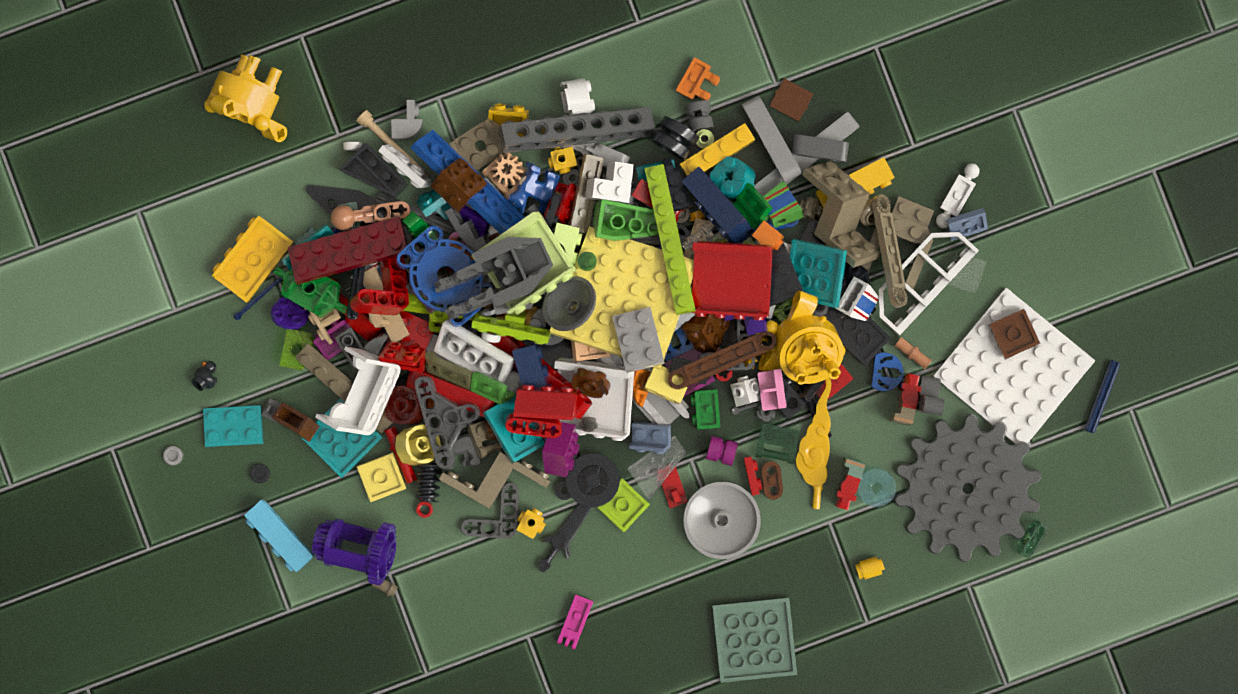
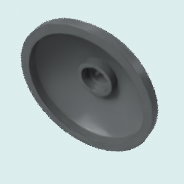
[543,276,596,331]

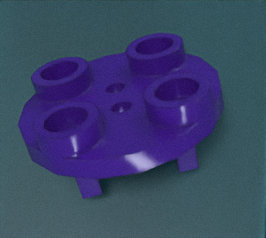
[271,297,309,331]

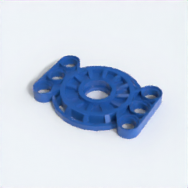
[396,226,495,327]

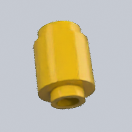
[855,556,885,580]

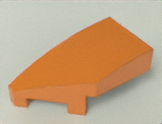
[633,369,650,407]

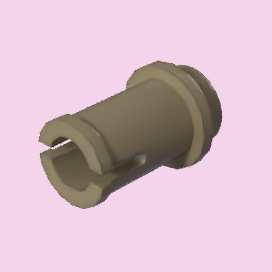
[372,580,398,597]

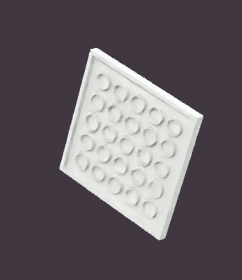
[933,288,1095,444]

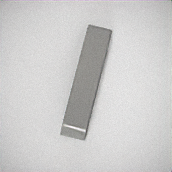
[742,95,802,183]

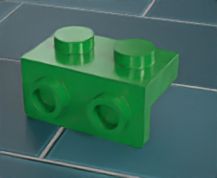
[691,389,720,430]

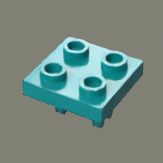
[416,189,452,220]

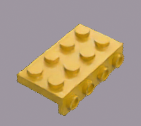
[212,216,294,303]

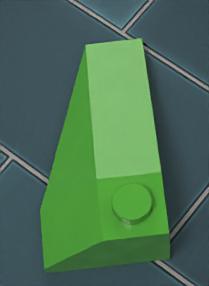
[593,199,659,241]

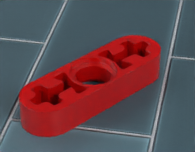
[506,413,562,438]

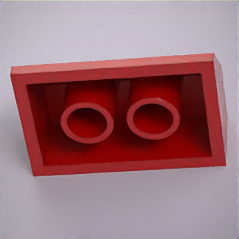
[514,384,577,420]

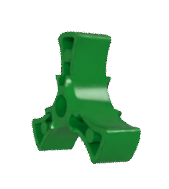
[402,211,445,247]

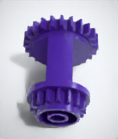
[312,518,397,586]

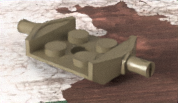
[450,118,506,171]

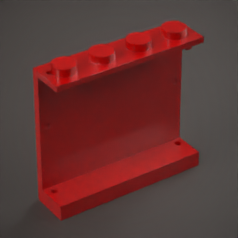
[690,241,773,320]

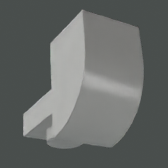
[391,100,424,141]

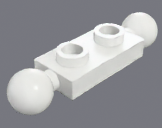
[936,163,979,228]

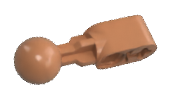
[330,201,410,230]

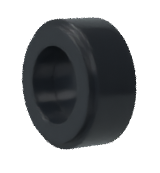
[250,464,270,483]

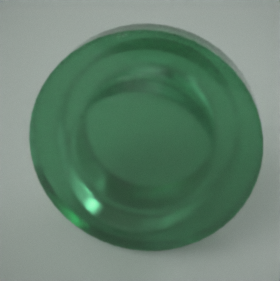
[577,252,597,271]

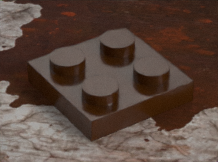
[989,309,1041,360]

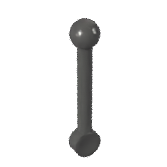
[732,401,761,415]

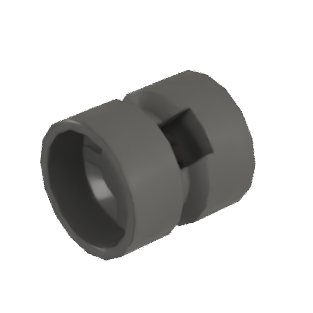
[686,100,714,132]

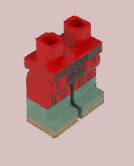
[834,457,866,510]

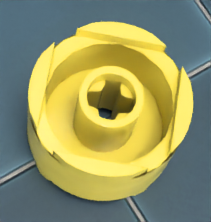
[396,425,441,465]

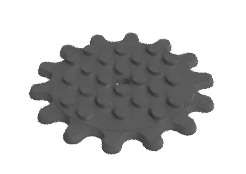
[894,414,1041,562]

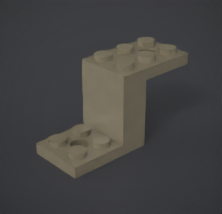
[802,161,881,267]
[439,452,551,508]

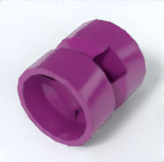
[706,436,738,466]

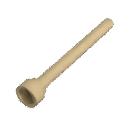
[356,110,429,177]

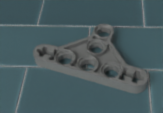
[415,376,480,469]

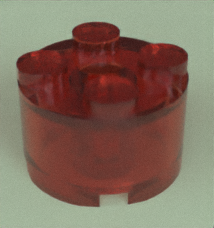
[385,386,428,425]

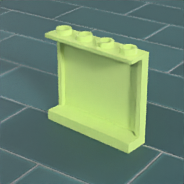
[471,212,577,315]

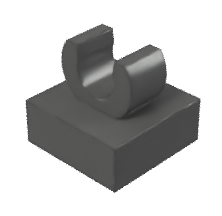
[262,398,281,424]

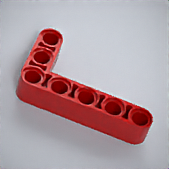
[350,255,409,316]

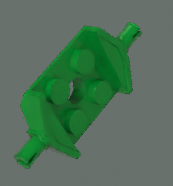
[274,267,348,318]

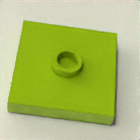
[597,478,650,532]

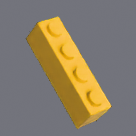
[680,123,755,177]
[814,157,895,210]

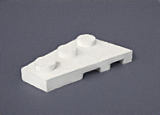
[379,144,436,188]

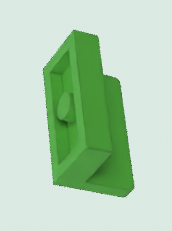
[471,371,515,405]

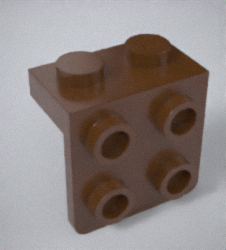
[431,158,487,212]
[682,314,730,353]

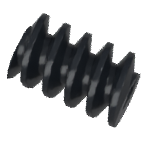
[415,463,442,502]

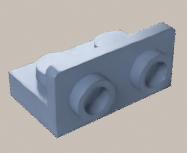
[946,208,988,241]
[629,421,671,454]

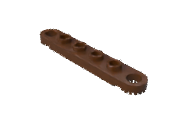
[668,331,776,390]

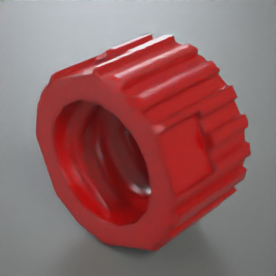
[416,501,434,518]

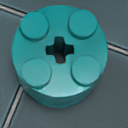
[710,156,755,200]

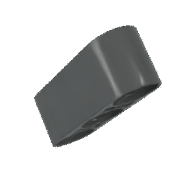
[791,134,849,163]

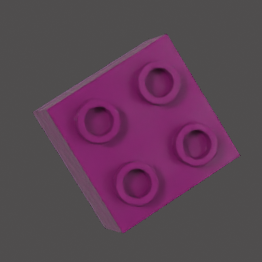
[542,422,579,477]

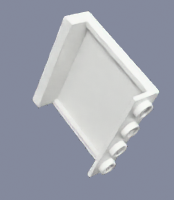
[555,357,634,441]

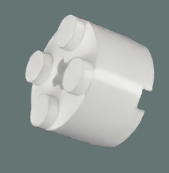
[560,78,595,116]

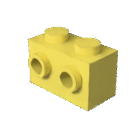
[643,366,687,405]

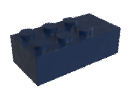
[682,167,755,244]

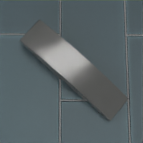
[445,207,491,252]

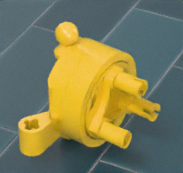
[204,54,287,142]
[758,290,845,385]

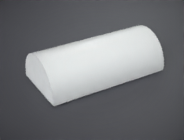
[433,319,515,383]

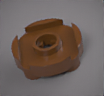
[571,368,611,398]

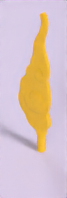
[796,377,831,509]

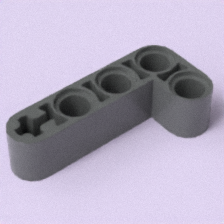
[916,375,945,416]

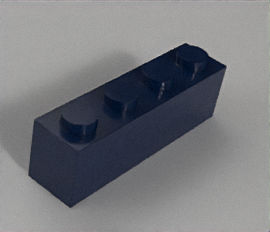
[512,343,552,426]

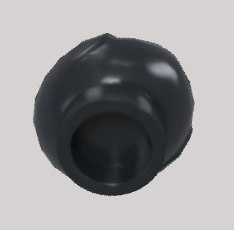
[191,361,217,391]

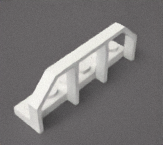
[879,232,979,337]

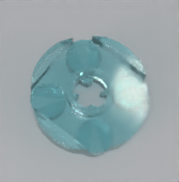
[857,469,896,507]

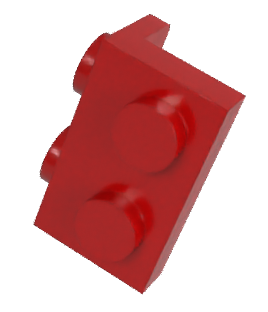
[544,182,577,225]

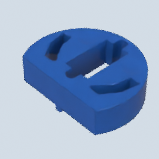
[664,326,694,362]
[871,353,903,391]

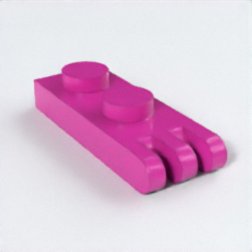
[557,594,593,650]

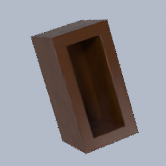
[272,402,320,442]

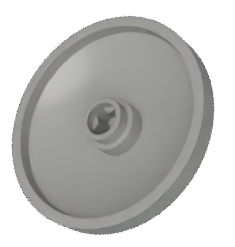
[683,482,761,559]

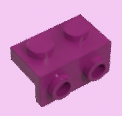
[313,319,351,361]

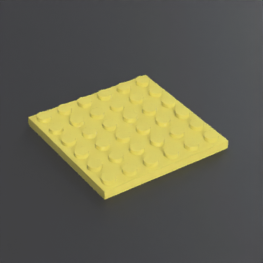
[550,226,694,370]

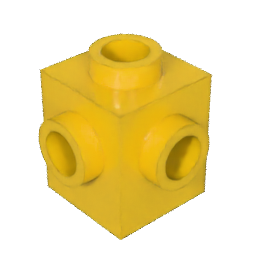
[548,146,577,174]
[516,508,546,539]

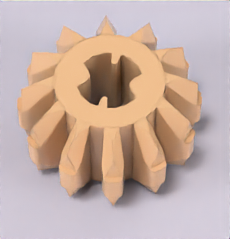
[491,153,524,187]

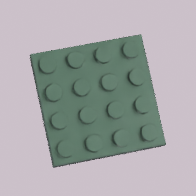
[712,597,797,683]

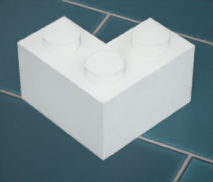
[585,162,633,204]

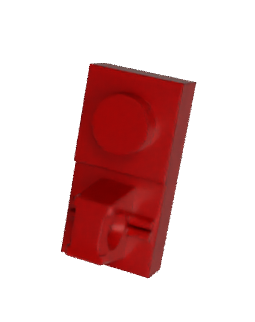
[657,466,688,508]

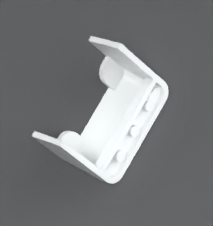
[315,346,400,435]

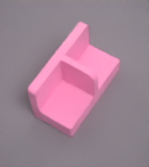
[757,369,786,411]

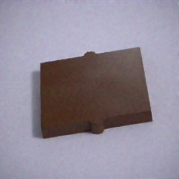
[770,78,813,122]

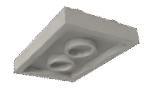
[612,307,665,373]

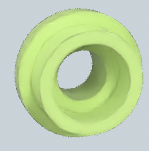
[696,129,714,149]

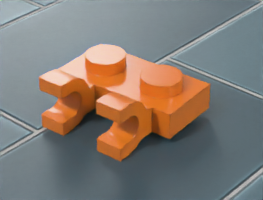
[676,57,720,101]

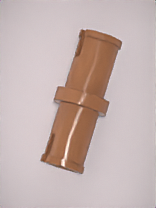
[894,337,932,370]

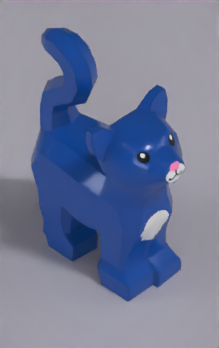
[507,161,560,216]

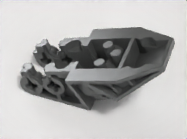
[434,237,553,320]

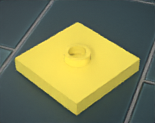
[357,453,407,502]

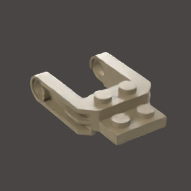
[861,196,934,294]

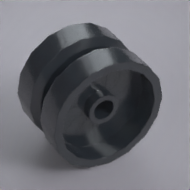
[650,116,700,161]

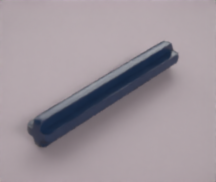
[1085,360,1120,433]

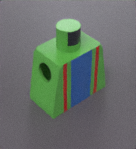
[759,181,803,228]

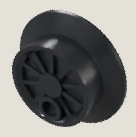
[566,453,620,507]

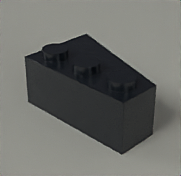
[339,143,409,199]

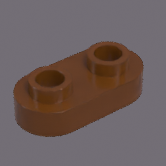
[761,461,783,500]

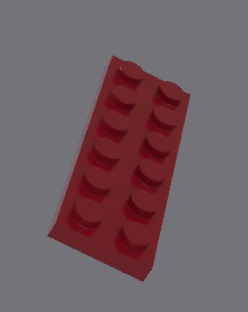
[288,216,407,285]

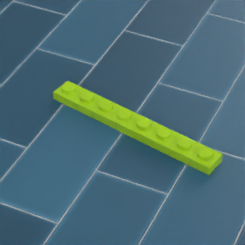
[645,164,696,315]

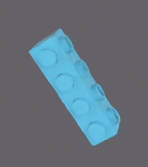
[244,499,315,572]

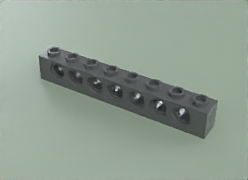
[498,107,655,153]

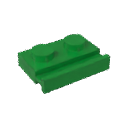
[732,183,772,229]

